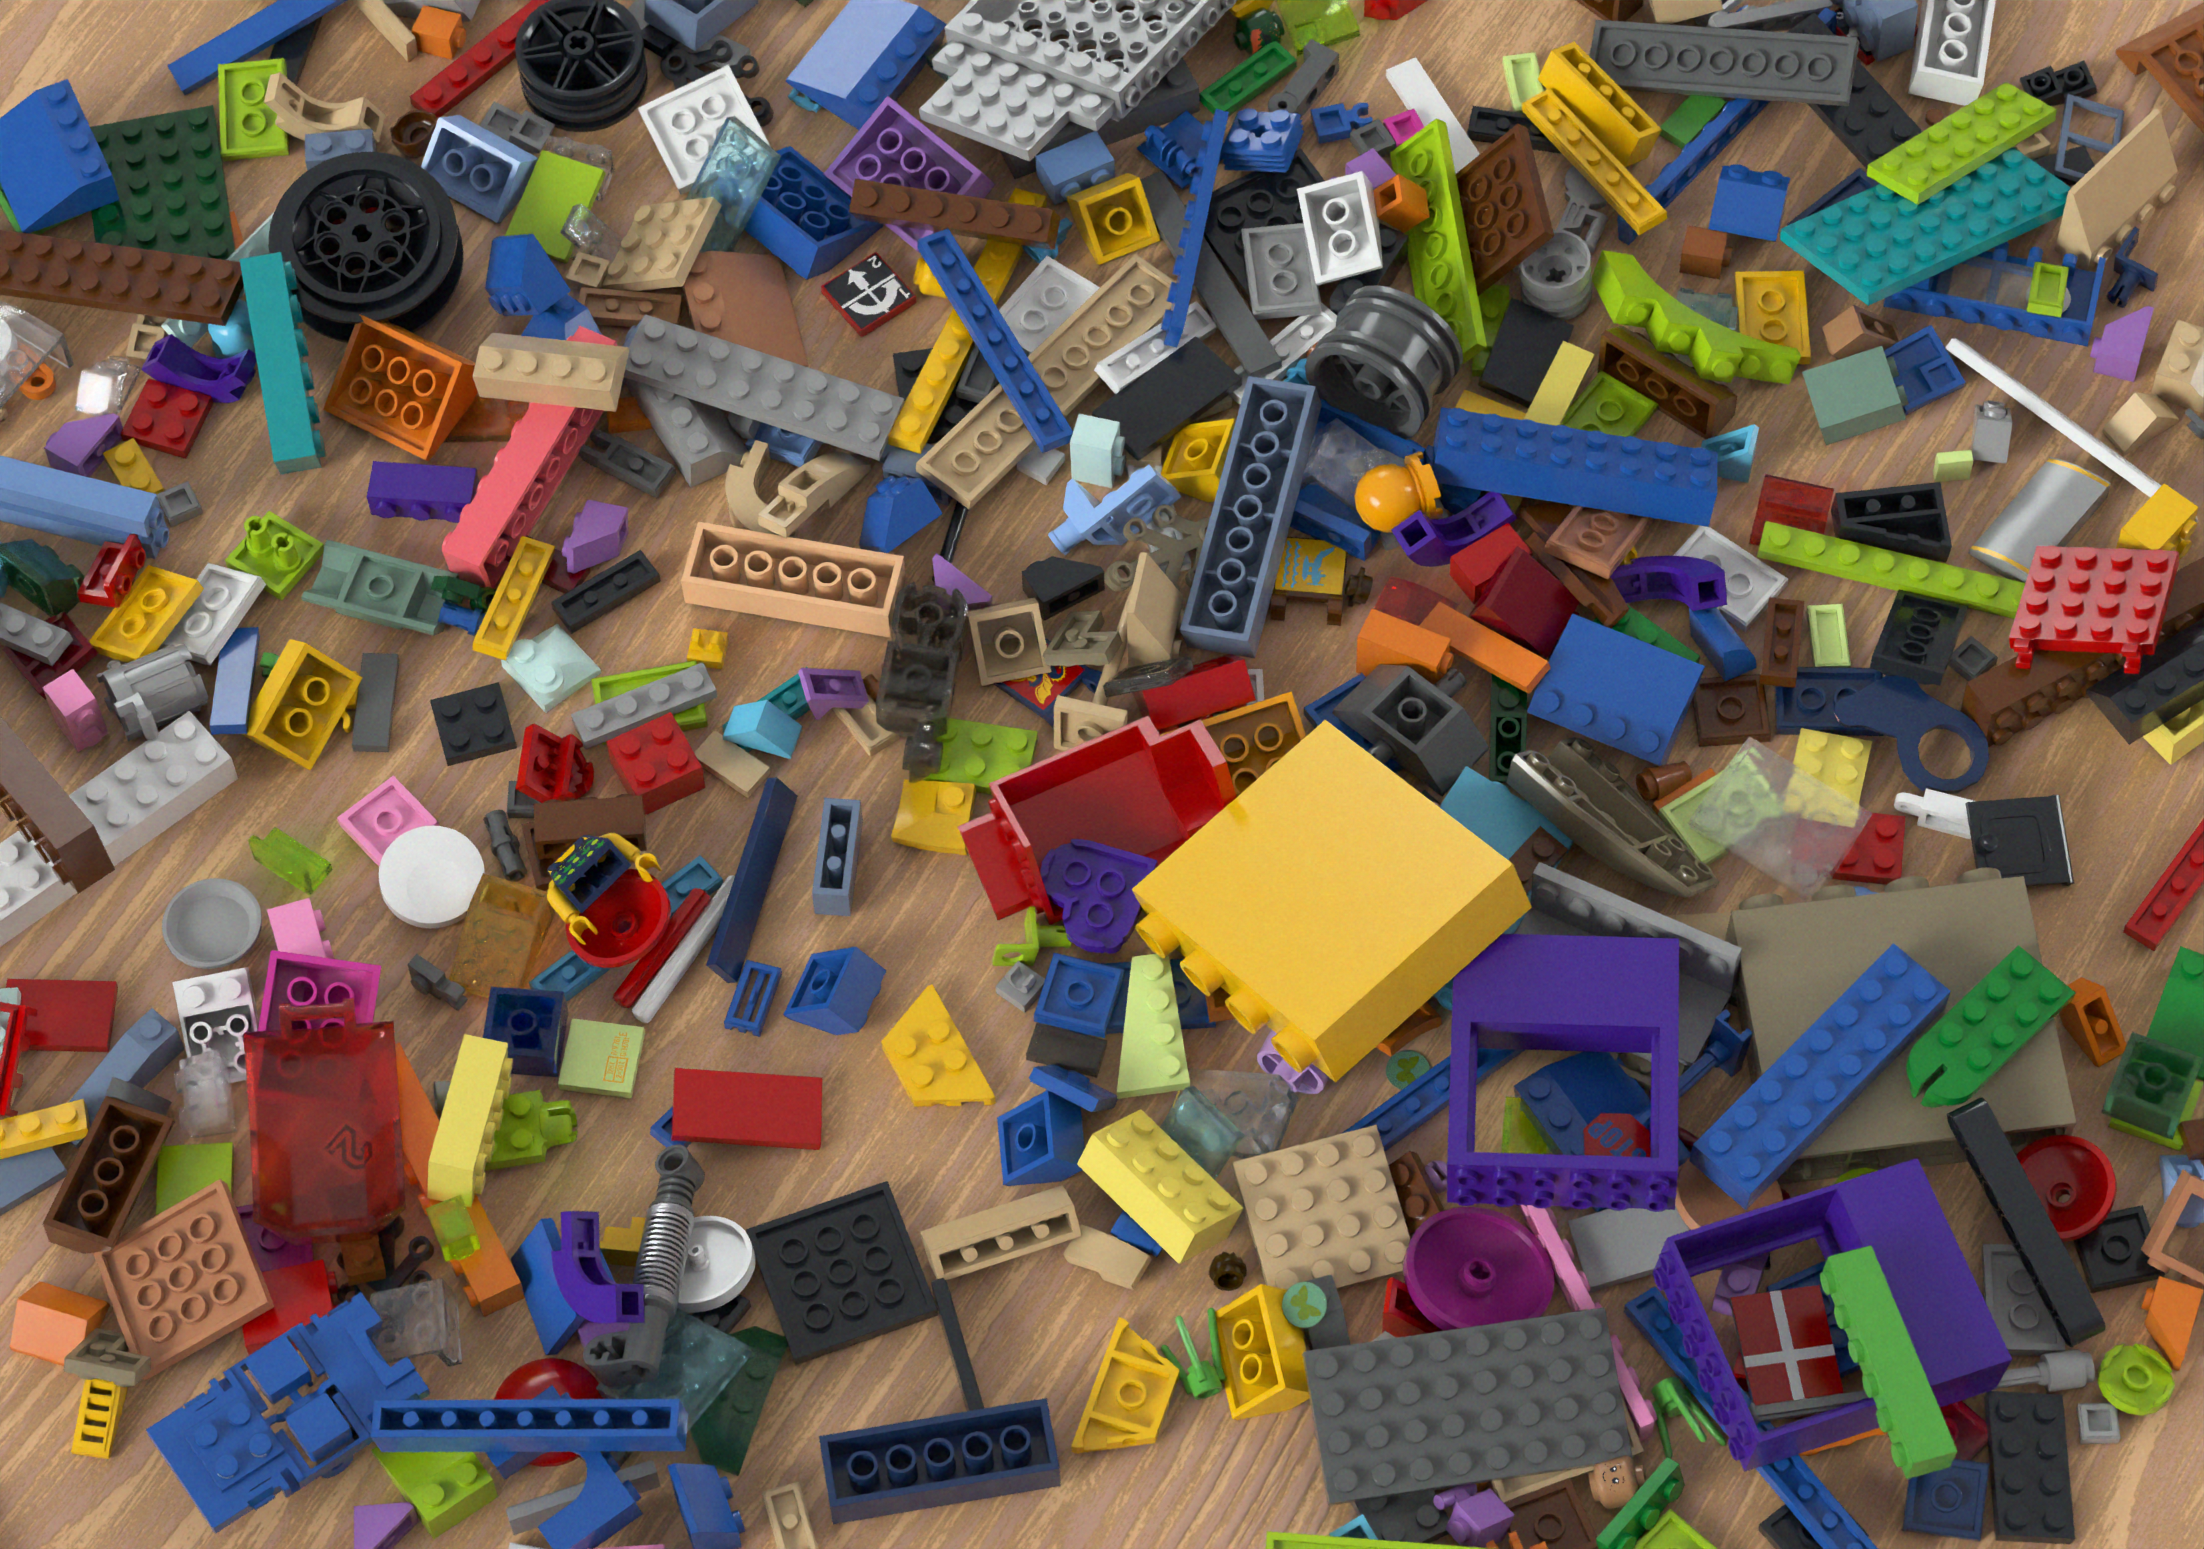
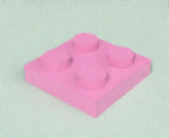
[337,775,439,866]

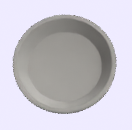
[162,878,262,969]

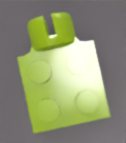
[484,1090,578,1171]

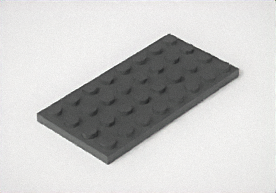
[1302,1307,1633,1506]

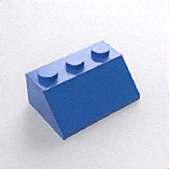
[485,234,571,316]

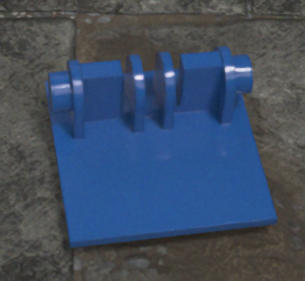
[1137,110,1224,190]

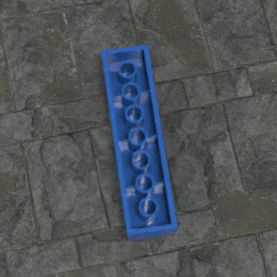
[1432,407,1718,527]
[1689,943,1951,1210]

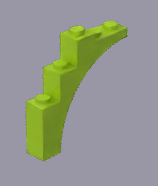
[1592,250,1801,385]

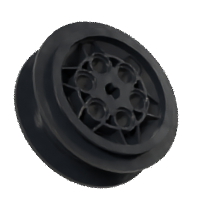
[269,152,464,343]

